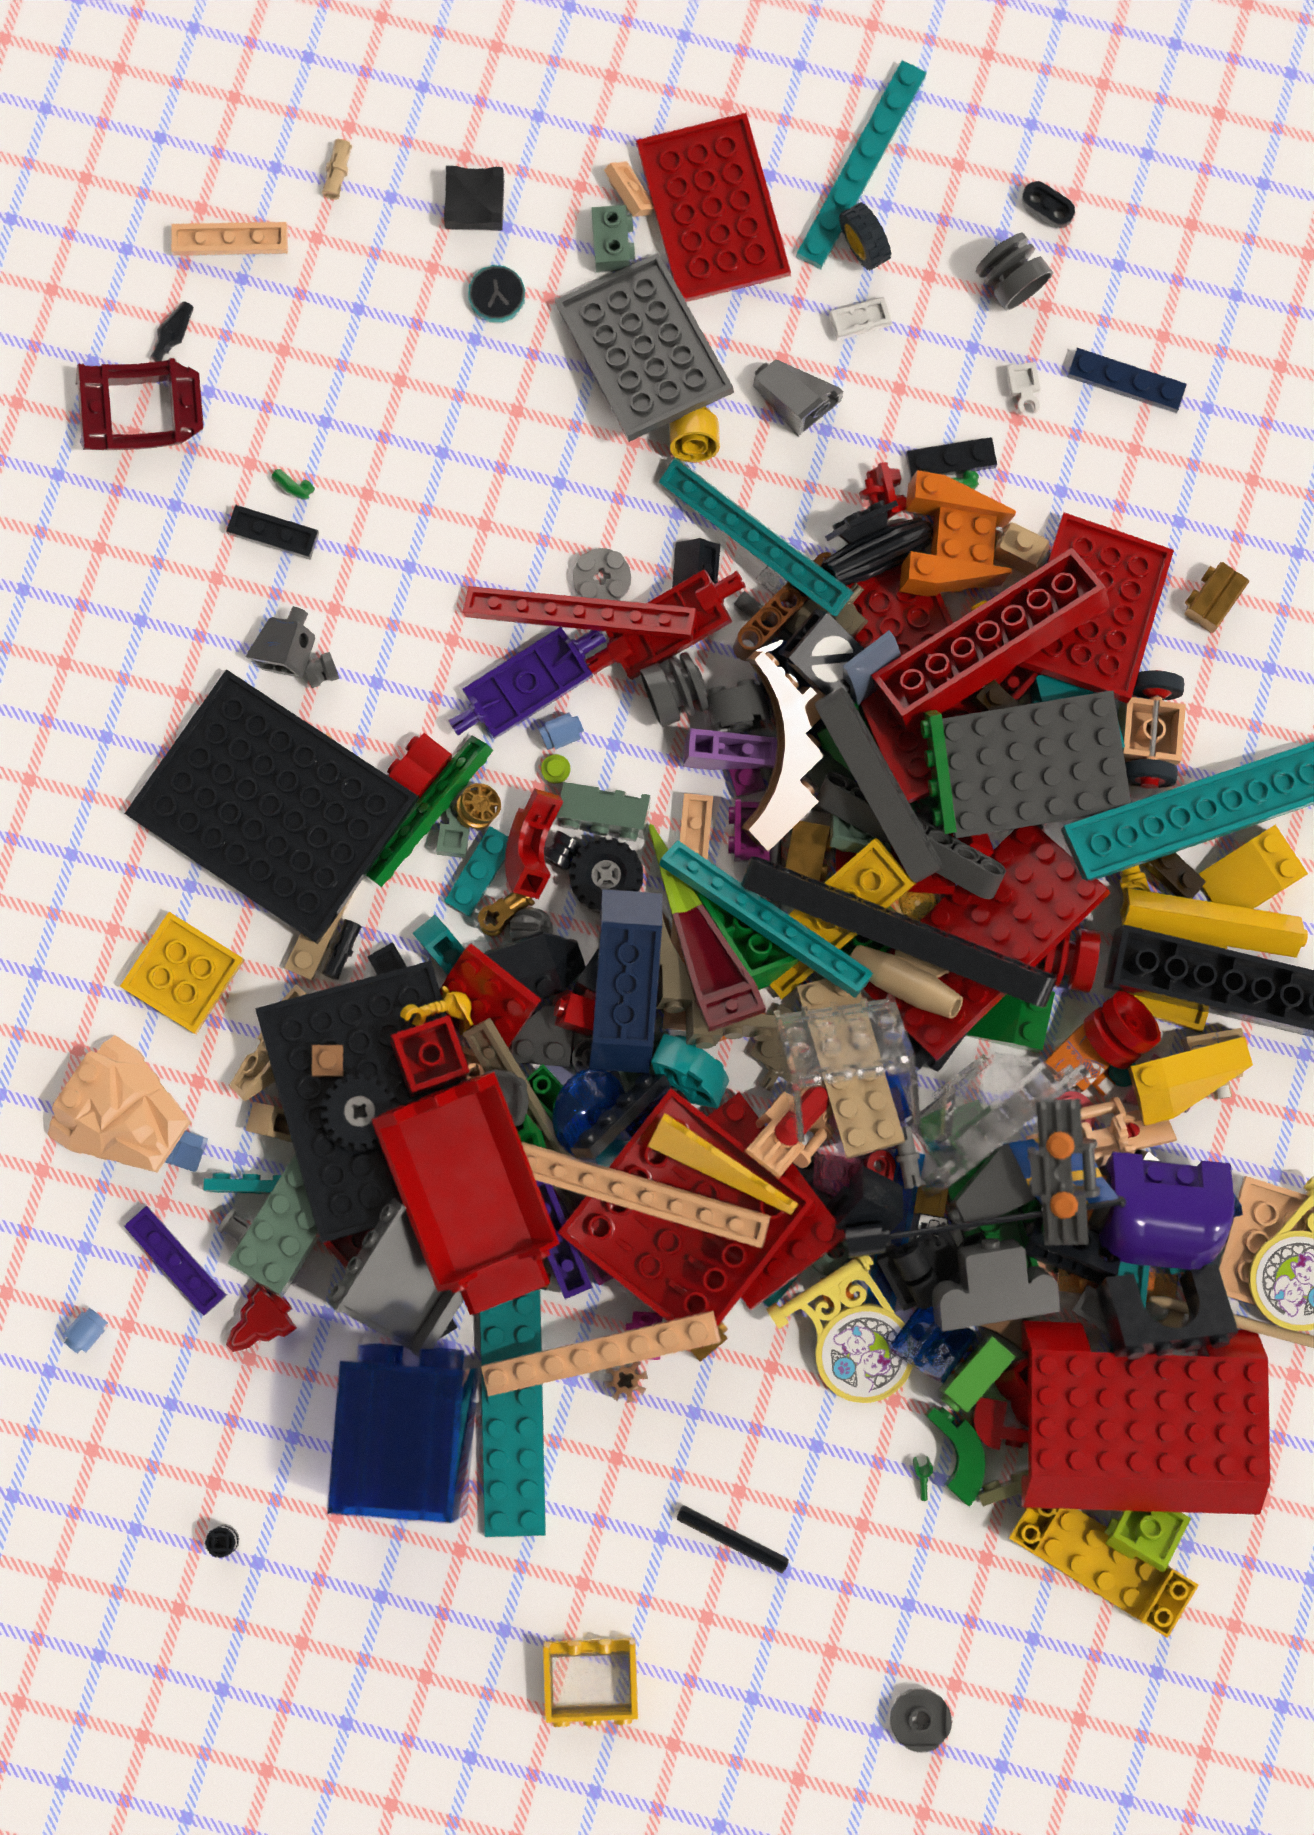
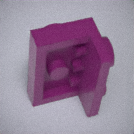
[728,799,770,862]

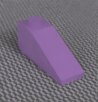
[683,728,777,770]

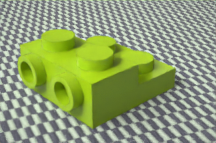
[1104,1511,1191,1572]

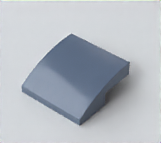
[843,630,901,705]

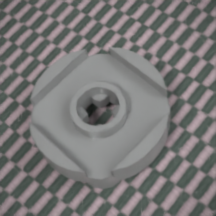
[573,548,631,601]

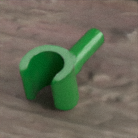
[912,1456,933,1501]

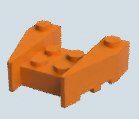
[899,470,1016,597]

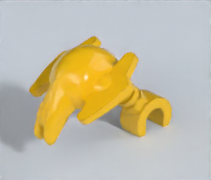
[400,986,473,1037]

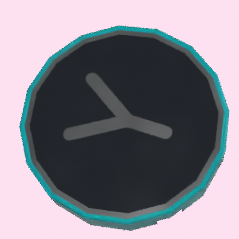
[468,265,526,323]

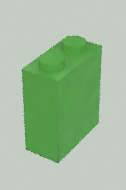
[938,1335,1015,1413]

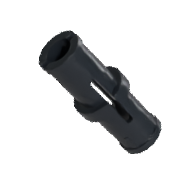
[321,919,362,981]

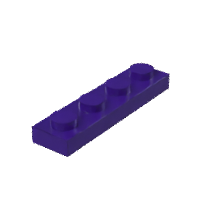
[124,1206,227,1316]

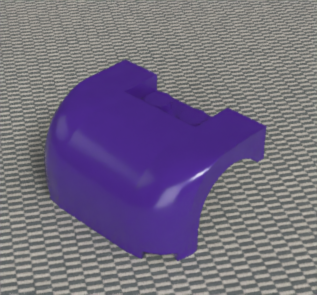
[1099,1152,1234,1270]

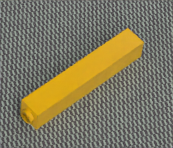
[1120,888,1308,958]

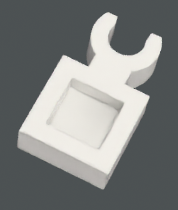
[1006,362,1041,416]

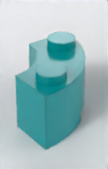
[652,1034,730,1109]

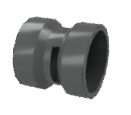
[305,651,340,689]

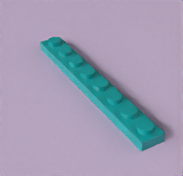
[796,60,927,270]
[659,458,854,616]
[659,840,873,998]

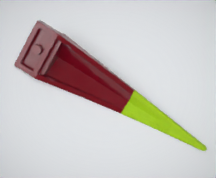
[649,823,766,1032]

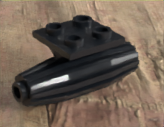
[820,500,933,586]

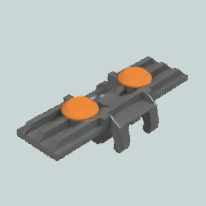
[1027,1099,1100,1245]

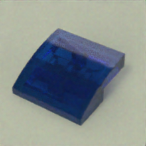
[889,1306,977,1384]

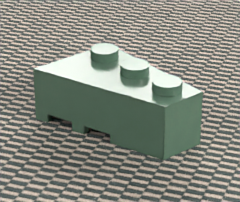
[556,782,651,842]

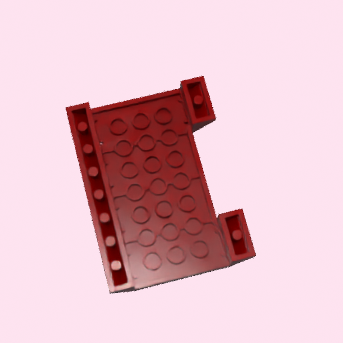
[1021,1321,1271,1515]

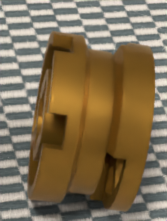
[454,783,501,831]

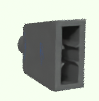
[246,606,315,678]

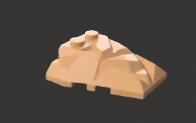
[48,1035,191,1173]

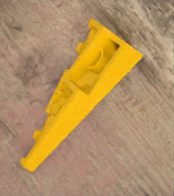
[648,1113,798,1214]

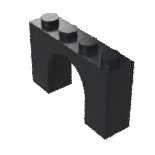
[1096,1264,1239,1359]

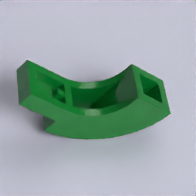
[924,1406,985,1507]

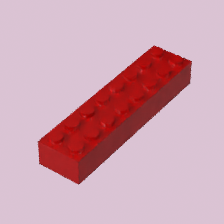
[871,548,1110,734]

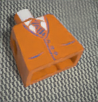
[1041,1023,1116,1096]

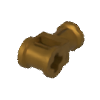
[478,892,535,937]

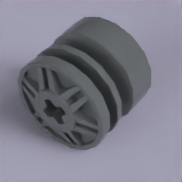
[975,232,1054,311]
[640,651,709,727]

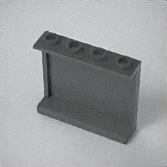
[328,1198,464,1361]

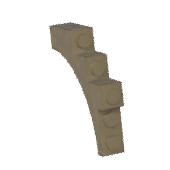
[656,913,781,1049]

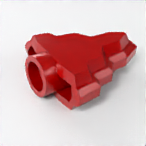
[226,1284,297,1352]

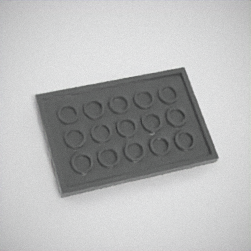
[554,253,734,442]
[942,690,1131,838]

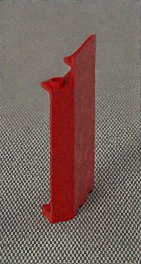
[371,1072,560,1315]

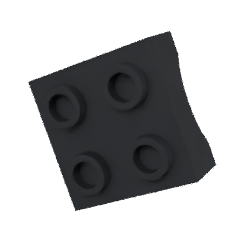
[444,165,505,231]

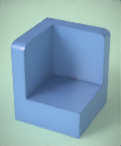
[165,1131,208,1172]

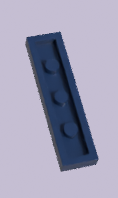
[1067,347,1187,414]

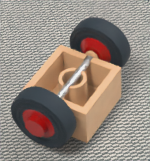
[1118,670,1186,789]

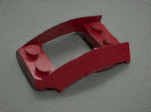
[75,358,204,450]

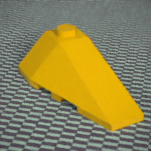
[1127,1036,1253,1126]

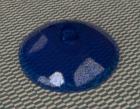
[553,1068,625,1159]

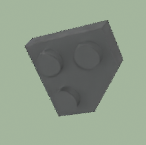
[512,1004,574,1067]

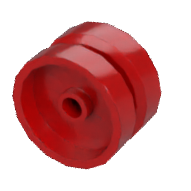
[1083,991,1161,1069]

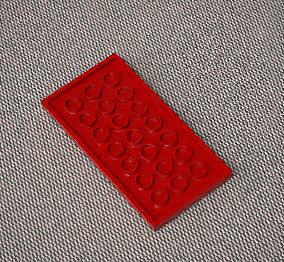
[847,564,981,803]
[863,825,1110,1061]

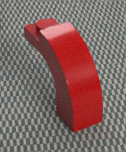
[505,788,563,900]

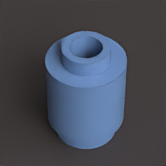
[538,712,584,750]
[63,1307,108,1354]

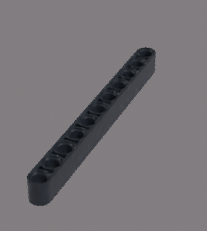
[741,856,1057,1007]

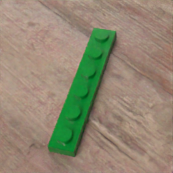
[366,735,494,888]

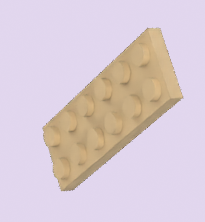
[797,978,905,1159]

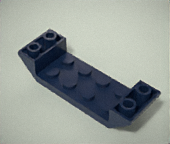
[589,889,662,1073]

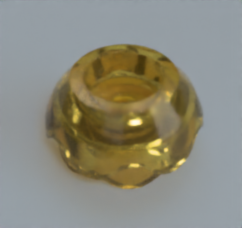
[899,892,937,921]

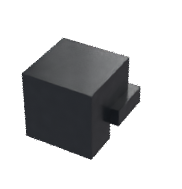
[827,1165,904,1233]

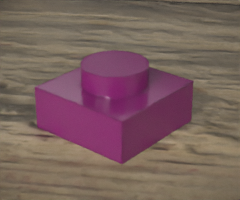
[728,768,765,798]

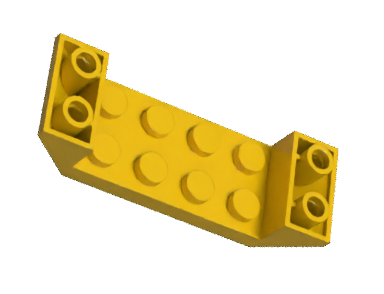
[1009,1508,1199,1638]

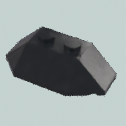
[484,931,586,999]

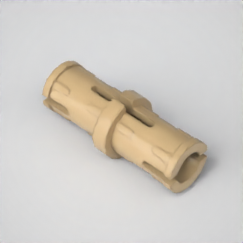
[322,139,352,200]

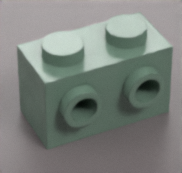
[591,205,635,273]

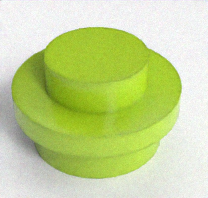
[541,754,571,784]

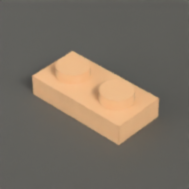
[604,161,654,217]

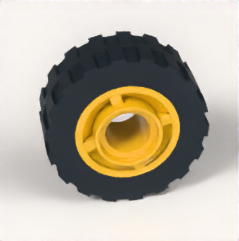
[839,202,892,271]

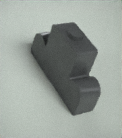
[932,1238,1061,1332]

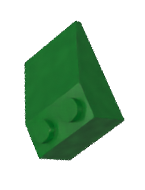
[965,991,1055,1053]

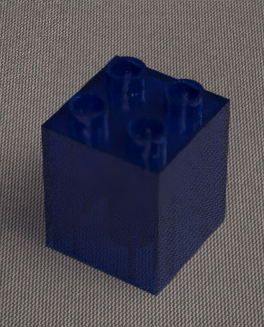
[327,1343,479,1524]

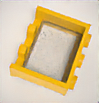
[543,1638,638,1727]

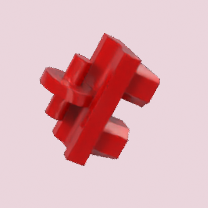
[859,462,907,519]

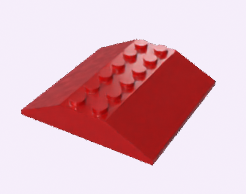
[558,1088,815,1348]

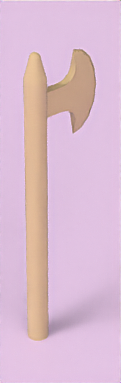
[1149,1296,1314,1348]

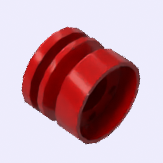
[1036,928,1101,993]

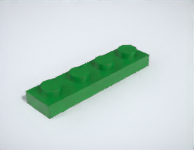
[920,710,957,834]

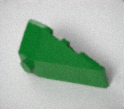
[692,888,799,990]

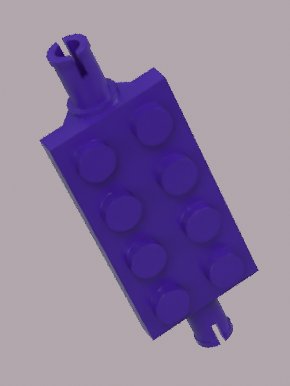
[448,627,607,740]

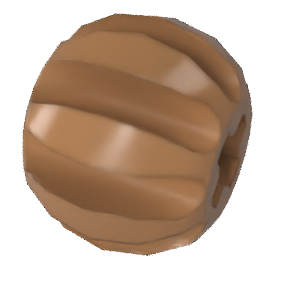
[603,1361,648,1403]

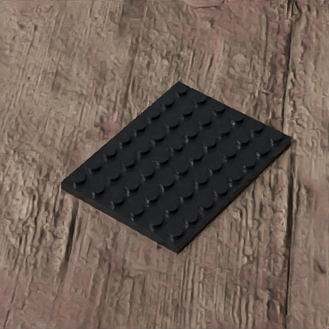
[124,669,419,944]
[255,961,466,1244]

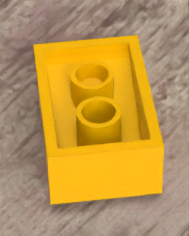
[1199,824,1308,909]

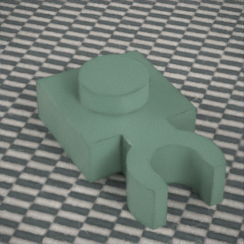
[436,805,470,858]

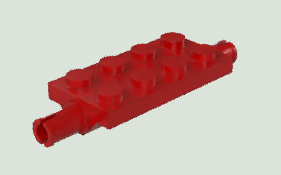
[585,570,746,680]

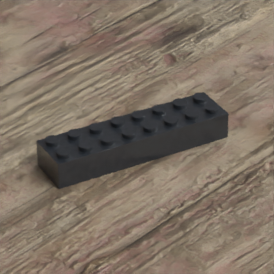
[1103,925,1314,1038]

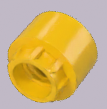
[669,406,720,463]

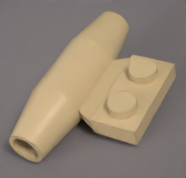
[850,945,963,1019]

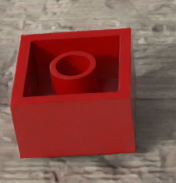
[390,1015,470,1097]

